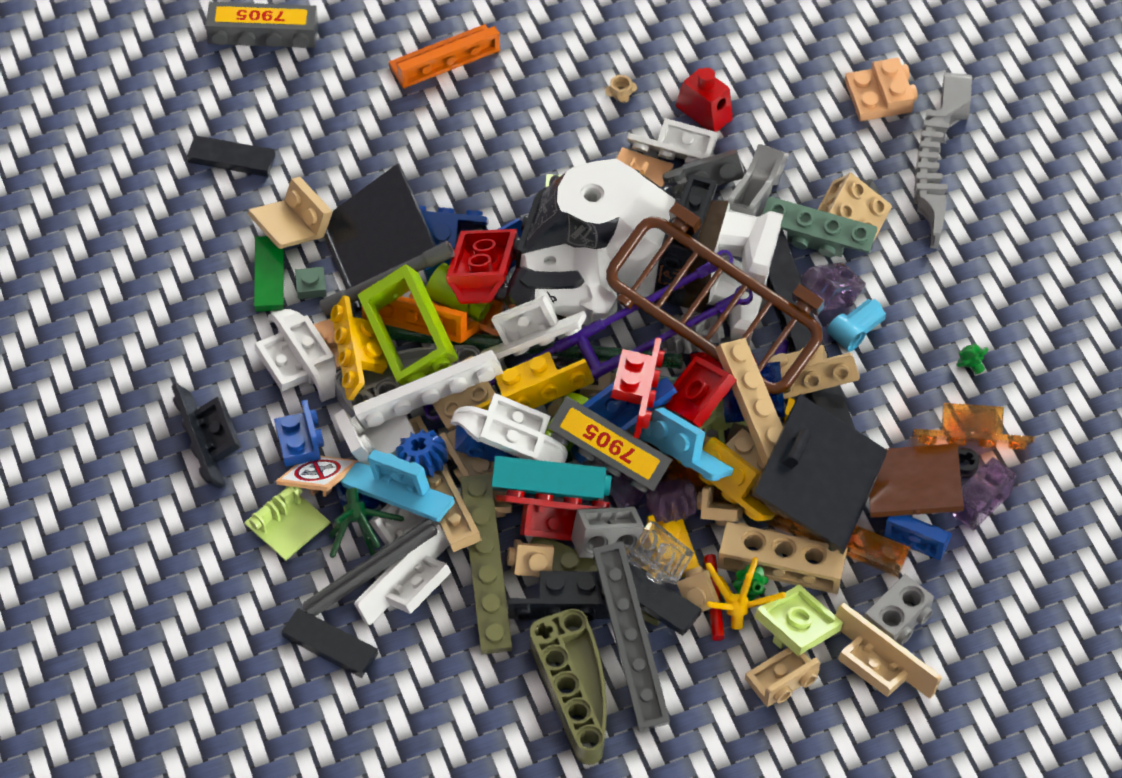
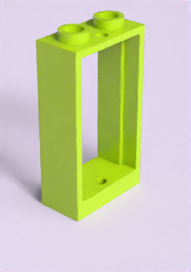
[357,264,459,385]

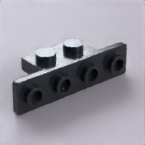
[171,383,241,489]
[508,571,610,622]

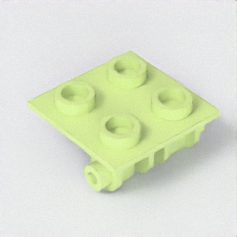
[244,486,331,561]

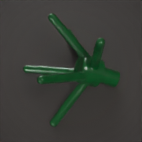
[329,488,404,558]

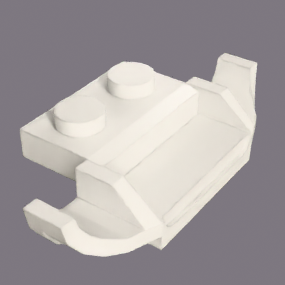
[255,309,336,402]
[450,393,568,463]

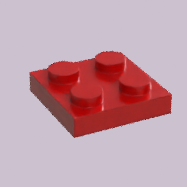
[662,356,737,428]

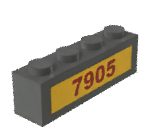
[205,2,318,48]
[548,396,673,493]

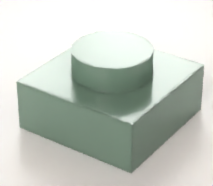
[295,267,326,299]

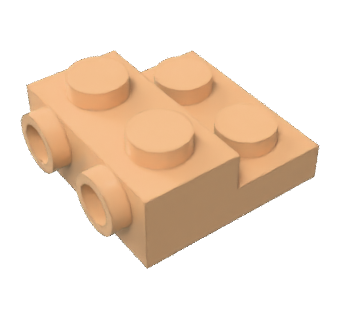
[844,57,918,121]

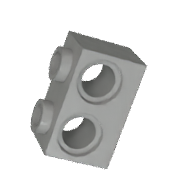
[571,507,644,558]
[864,574,934,645]

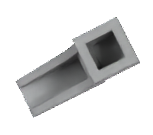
[727,144,789,217]

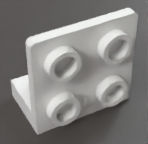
[334,409,416,466]

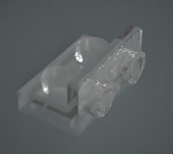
[624,520,694,585]

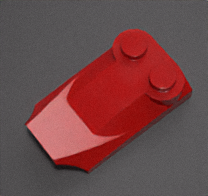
[446,229,518,304]

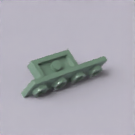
[762,197,878,257]

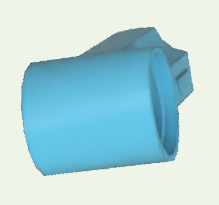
[827,299,886,352]

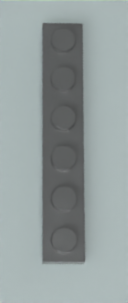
[593,541,670,731]

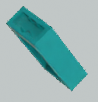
[492,456,612,501]

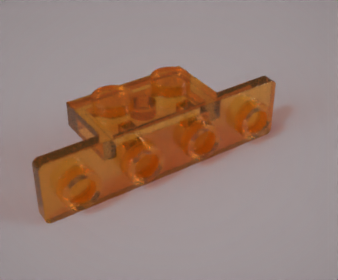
[912,403,1035,450]

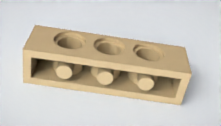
[717,522,847,594]

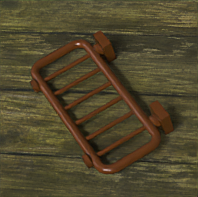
[606,202,824,394]

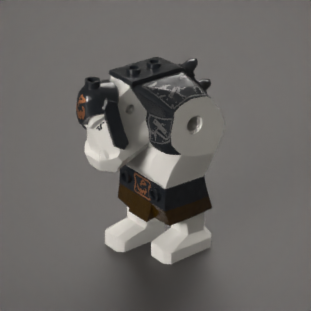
[497,159,784,345]

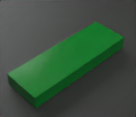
[254,236,284,312]

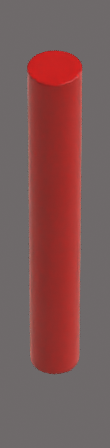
[704,554,724,641]

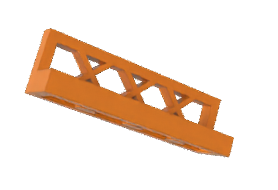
[389,24,500,89]
[362,288,480,343]

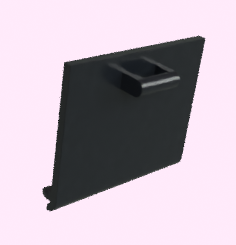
[324,163,436,311]
[752,394,887,555]

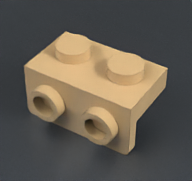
[745,648,820,707]

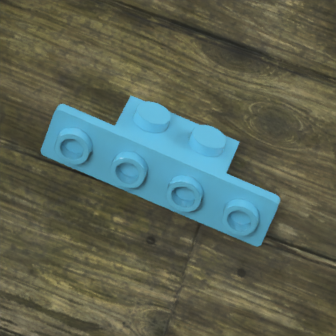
[629,407,733,481]
[341,449,455,522]

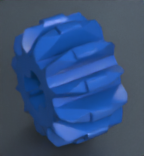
[396,428,448,478]

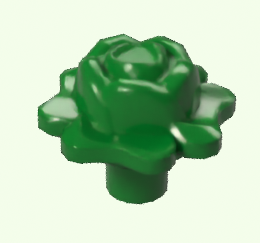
[956,343,989,375]
[733,564,768,601]

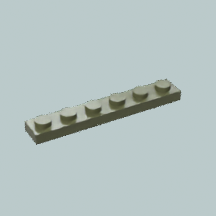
[460,474,512,655]

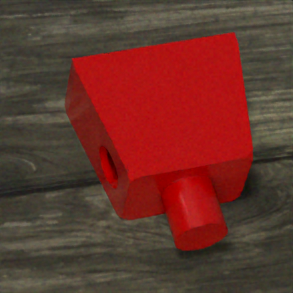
[676,67,733,132]

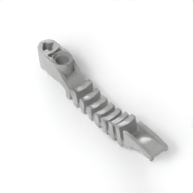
[914,72,972,248]

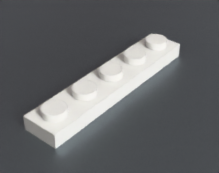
[353,349,503,429]

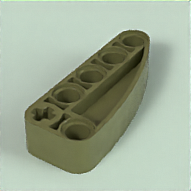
[530,609,607,765]

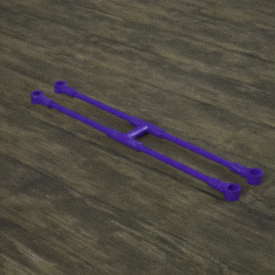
[424,250,753,422]

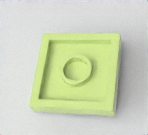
[754,584,844,656]

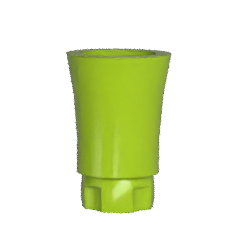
[426,263,493,322]

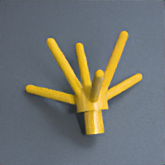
[706,557,786,630]

